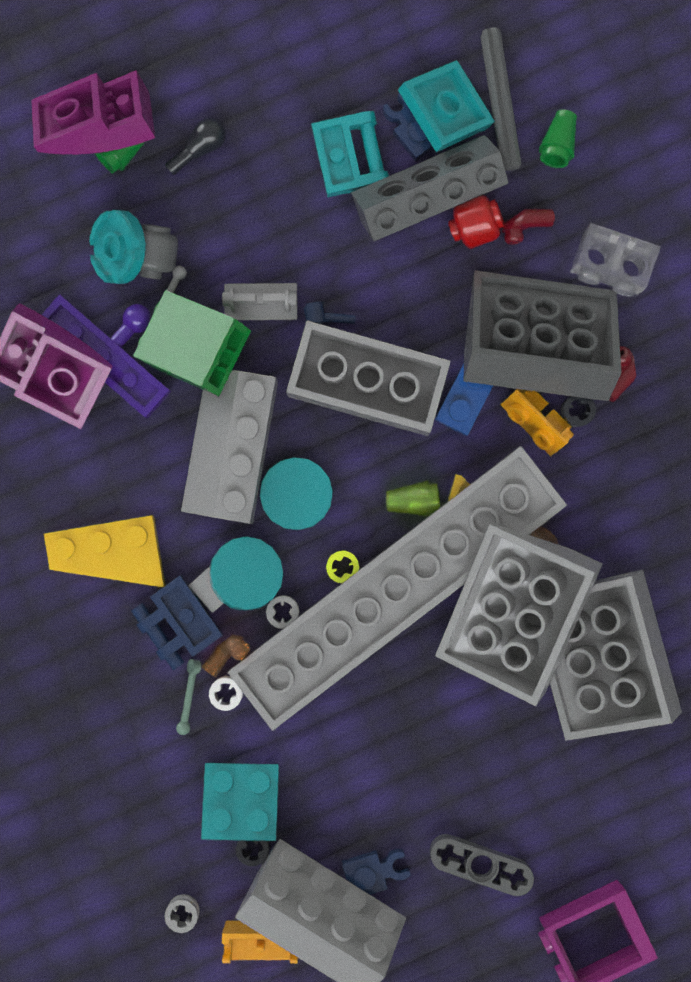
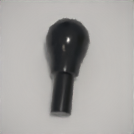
[165,118,226,175]

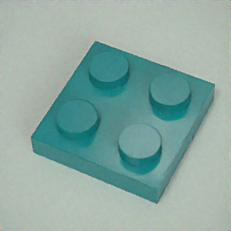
[398,60,495,152]
[201,763,279,841]

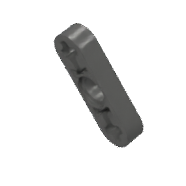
[430,834,534,896]

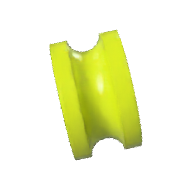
[326,550,359,584]

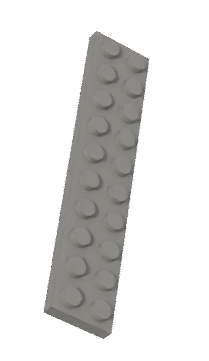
[228,446,567,731]

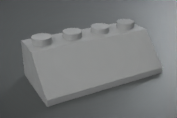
[181,370,278,524]

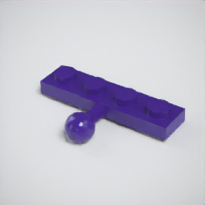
[42,294,171,419]

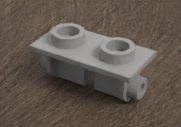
[222,283,297,320]

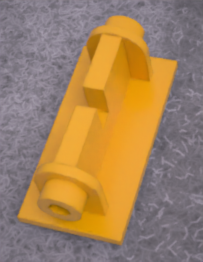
[500,389,574,457]

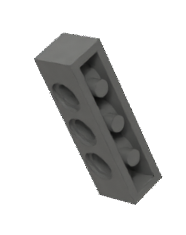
[351,135,508,241]

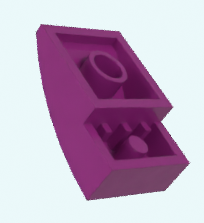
[31,70,155,155]
[0,303,113,429]

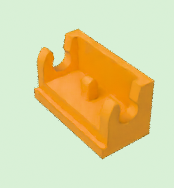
[222,921,299,964]

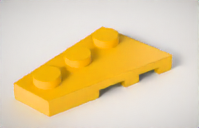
[44,515,166,587]

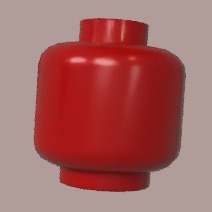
[448,195,505,249]

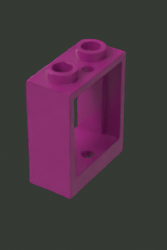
[538,880,658,982]

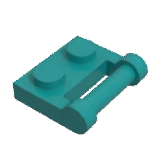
[311,111,389,198]

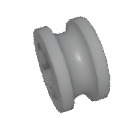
[266,595,300,629]
[165,894,200,933]

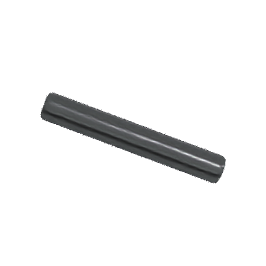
[481,27,521,171]

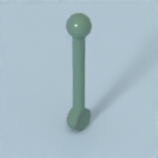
[176,659,201,735]

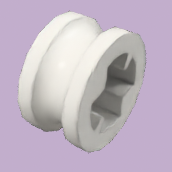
[209,676,243,711]

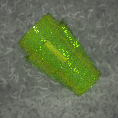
[386,480,440,516]

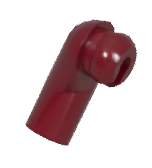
[502,209,555,245]
[609,346,636,402]

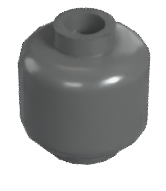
[140,224,178,279]

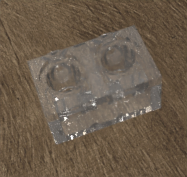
[570,223,661,297]

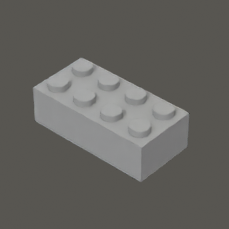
[286,321,451,436]
[235,839,406,982]

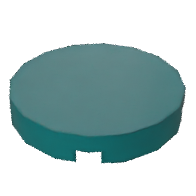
[89,210,146,284]
[260,457,333,530]
[209,537,283,610]

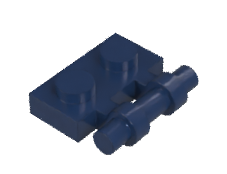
[131,575,224,671]

